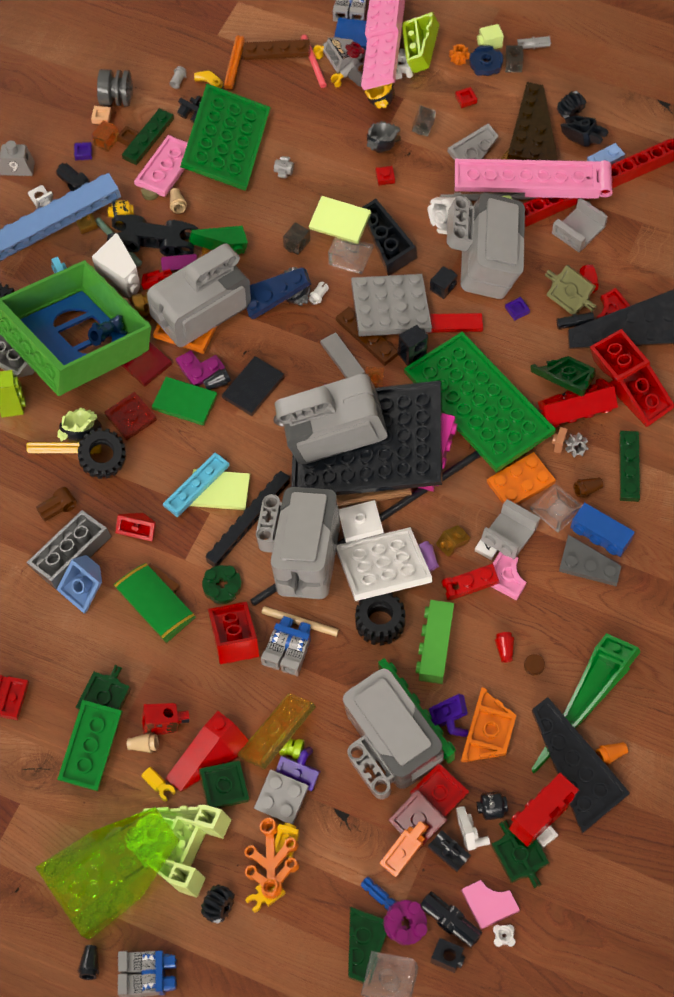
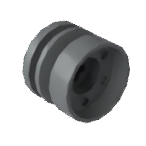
[97,69,133,106]

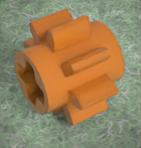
[449,44,470,65]

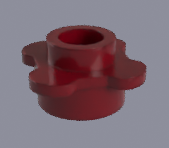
[345,42,365,58]

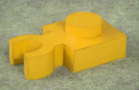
[246,884,286,913]

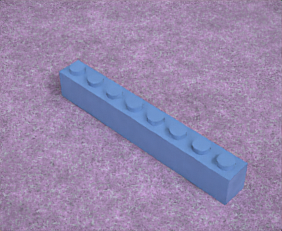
[0,173,121,261]

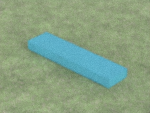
[163,452,229,517]

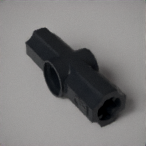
[56,163,90,191]
[420,891,483,948]

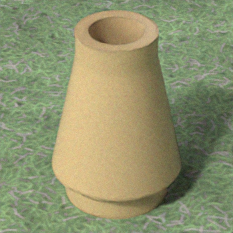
[170,188,187,214]
[127,732,159,753]

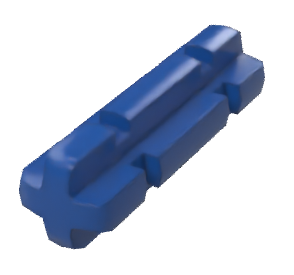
[361,877,396,910]

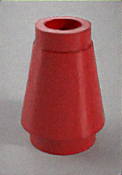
[494,632,514,663]

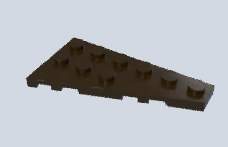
[507,82,558,161]

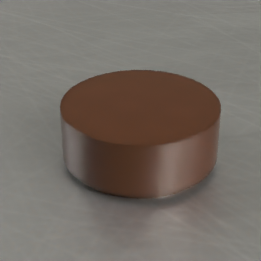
[524,654,545,676]

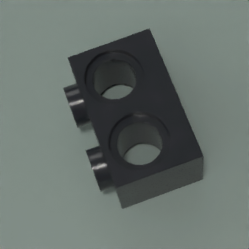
[398,325,428,366]

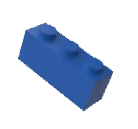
[570,502,635,557]

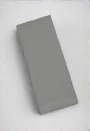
[320,332,365,378]

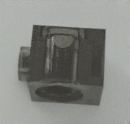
[505,45,523,72]
[412,105,436,136]
[283,222,310,255]

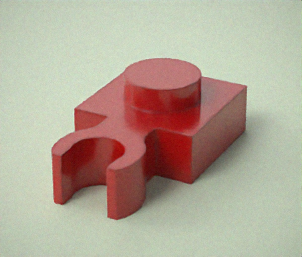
[141,269,173,290]

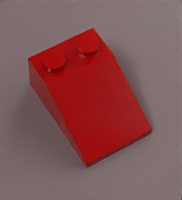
[590,329,650,382]
[609,365,674,427]
[208,601,259,664]

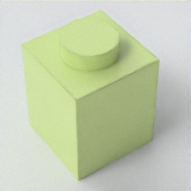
[477,24,504,49]

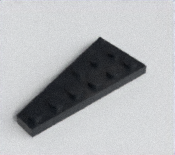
[568,289,674,349]
[532,697,630,834]

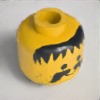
[108,200,134,223]

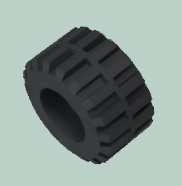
[78,428,126,479]
[355,592,405,646]

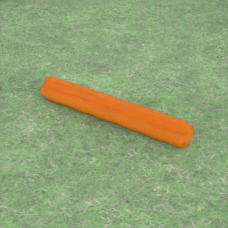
[224,35,245,90]

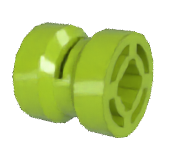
[279,735,305,760]

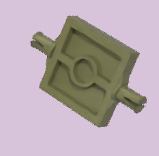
[545,265,597,314]

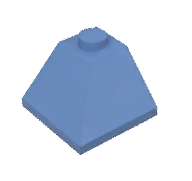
[56,555,102,613]

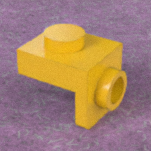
[275,823,300,858]

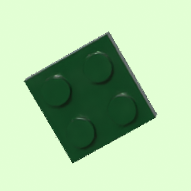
[199,760,249,808]

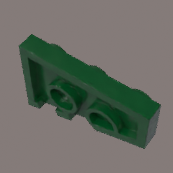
[348,907,387,986]

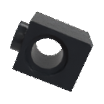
[430,266,458,299]
[430,938,466,973]

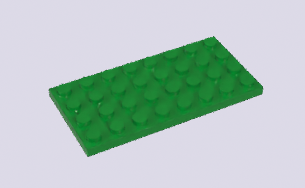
[404,332,556,472]

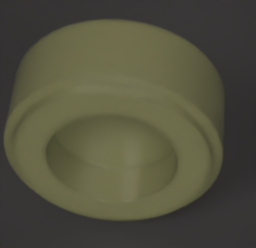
[141,187,159,200]

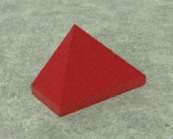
[115,513,156,541]

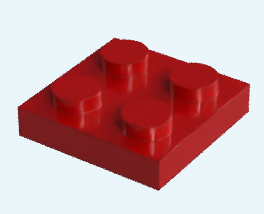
[410,764,469,817]

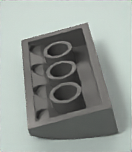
[26,510,111,589]

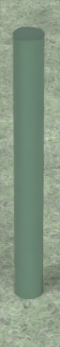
[95,217,142,267]

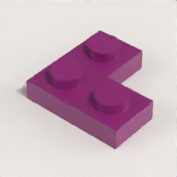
[175,350,225,386]

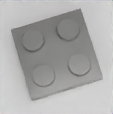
[254,769,309,825]

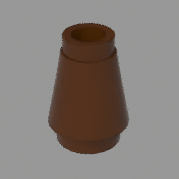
[573,477,603,498]

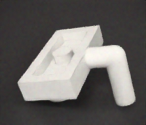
[456,806,490,851]

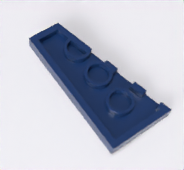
[247,267,311,320]

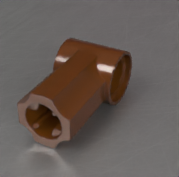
[36,487,77,521]

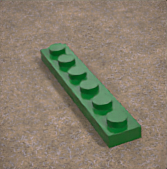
[378,658,456,764]

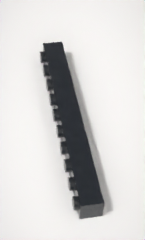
[206,471,290,567]

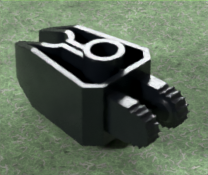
[561,115,609,147]

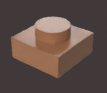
[552,427,568,454]

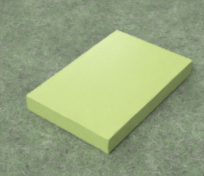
[309,196,371,244]
[190,469,250,510]

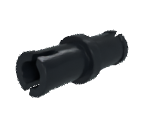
[556,312,594,330]

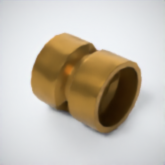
[132,292,150,317]

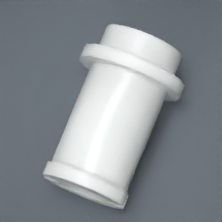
[309,282,329,305]

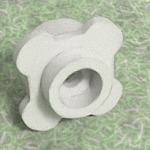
[493,925,515,947]

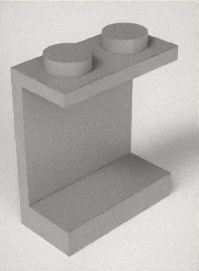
[552,198,608,253]
[481,499,540,560]

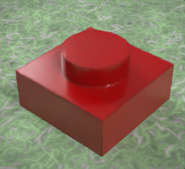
[455,87,477,108]
[375,166,395,186]

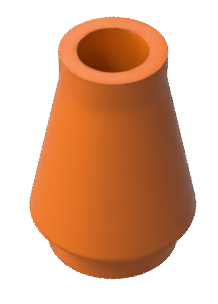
[596,742,628,765]

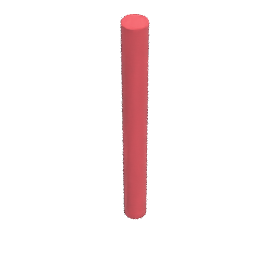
[301,35,327,88]

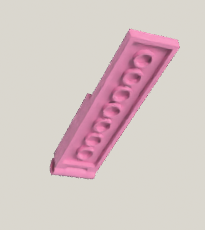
[361,0,405,90]
[455,159,613,198]

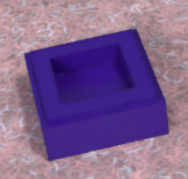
[74,142,92,161]
[505,297,530,321]

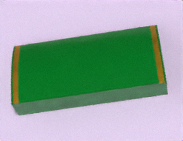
[113,563,196,644]

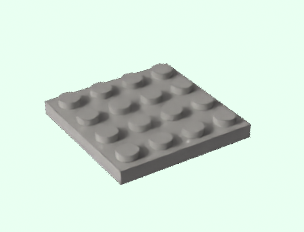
[351,274,432,336]

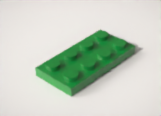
[57,700,123,791]

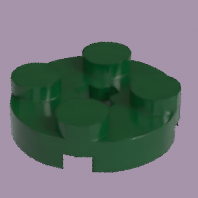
[202,565,242,604]

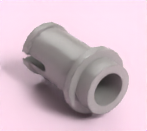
[169,66,187,89]

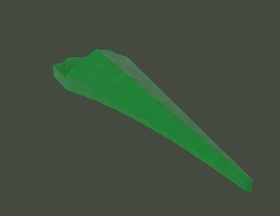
[532,633,640,774]

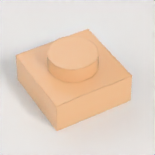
[91,106,112,125]

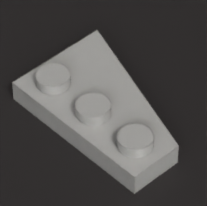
[447,124,499,161]

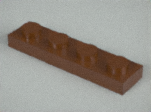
[243,39,310,60]
[336,307,398,366]

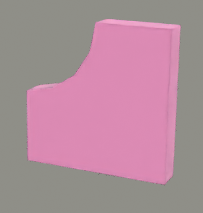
[491,552,527,601]
[461,880,520,930]

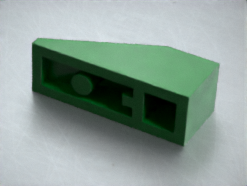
[189,225,248,255]

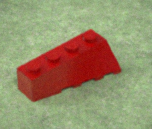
[538,378,618,428]

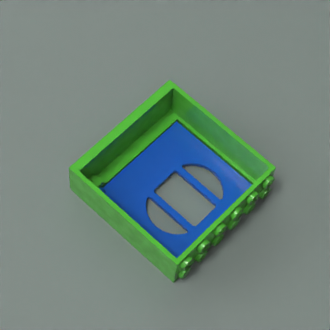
[0,260,151,396]

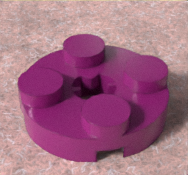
[384,900,427,945]

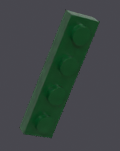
[122,108,174,165]
[619,431,640,502]

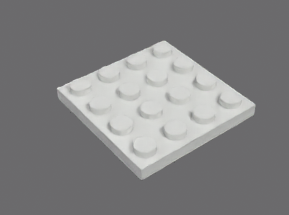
[337,527,432,601]

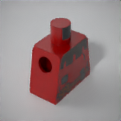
[141,703,189,735]

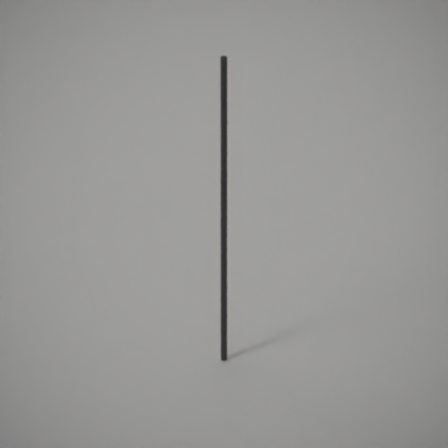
[250,391,567,606]

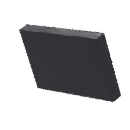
[222,356,285,416]

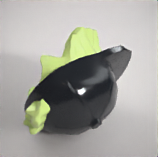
[57,408,102,443]

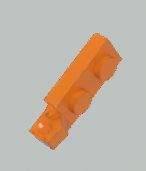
[379,821,428,877]

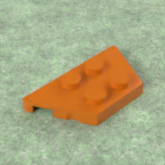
[461,687,516,762]

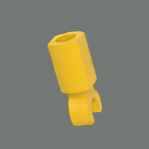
[142,767,175,802]

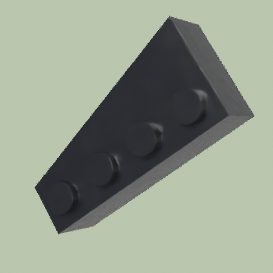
[361,198,417,276]

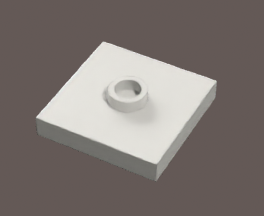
[338,500,384,543]

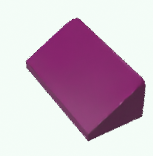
[161,254,197,271]

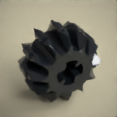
[557,91,586,118]
[201,884,234,924]

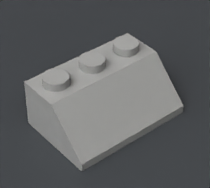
[0,335,35,378]

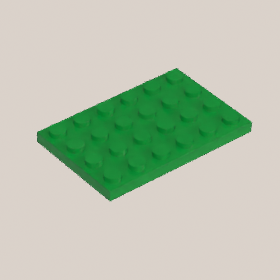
[180,84,271,191]

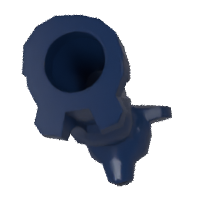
[88,315,128,346]

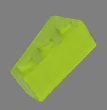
[402,12,440,73]
[0,370,26,418]

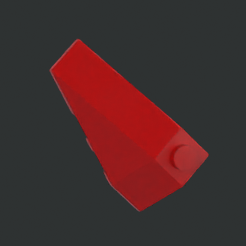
[165,711,250,792]

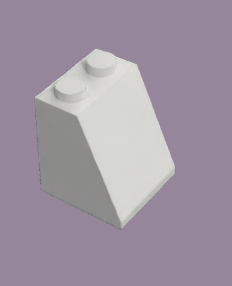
[92,233,140,299]

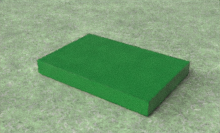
[152,377,218,426]

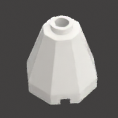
[427,197,472,234]

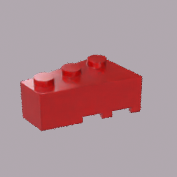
[509,773,579,847]

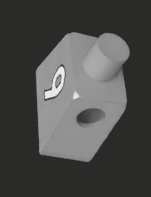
[0,141,35,176]

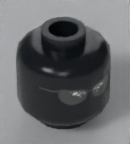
[476,791,508,820]

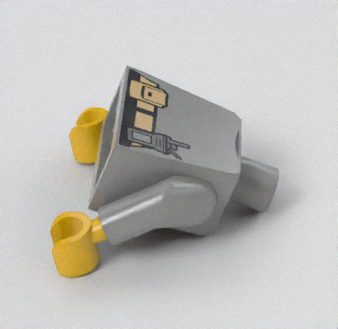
[313,37,366,87]

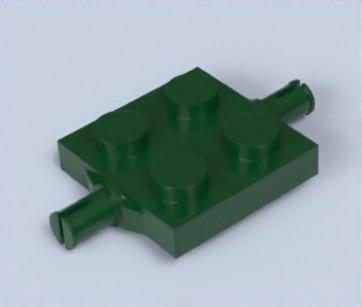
[76,665,131,710]
[491,820,549,889]

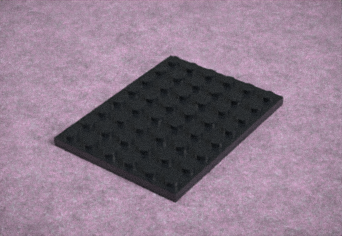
[291,380,442,495]

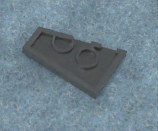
[559,535,621,586]

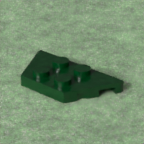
[531,356,596,396]

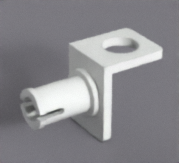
[28,185,53,209]

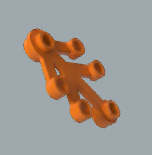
[244,818,299,899]

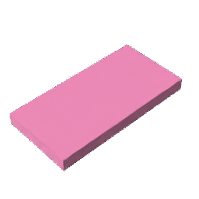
[134,135,187,197]

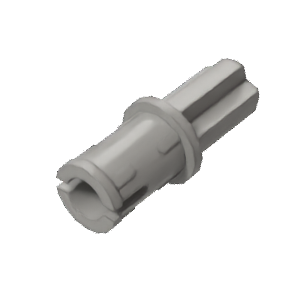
[517,36,551,50]

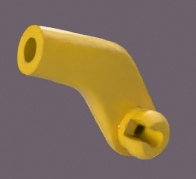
[194,71,223,88]

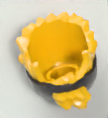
[365,83,395,109]

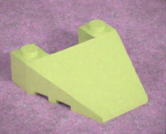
[126,805,231,898]

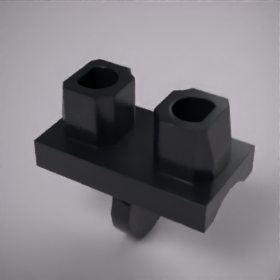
[177,95,202,123]
[428,830,471,872]

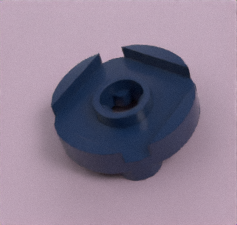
[470,45,503,76]

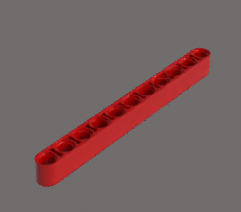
[523,139,674,227]

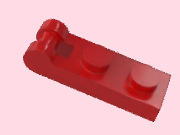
[441,563,500,600]

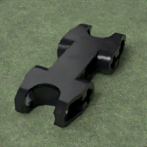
[107,215,198,256]

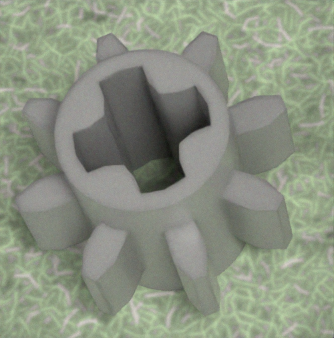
[274,156,294,178]
[564,432,589,457]

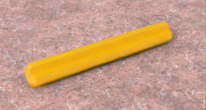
[26,442,101,453]

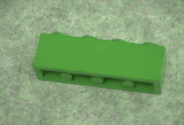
[416,600,454,684]

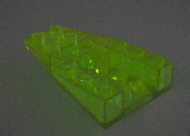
[35,807,180,939]

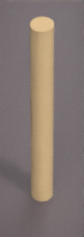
[262,606,339,637]

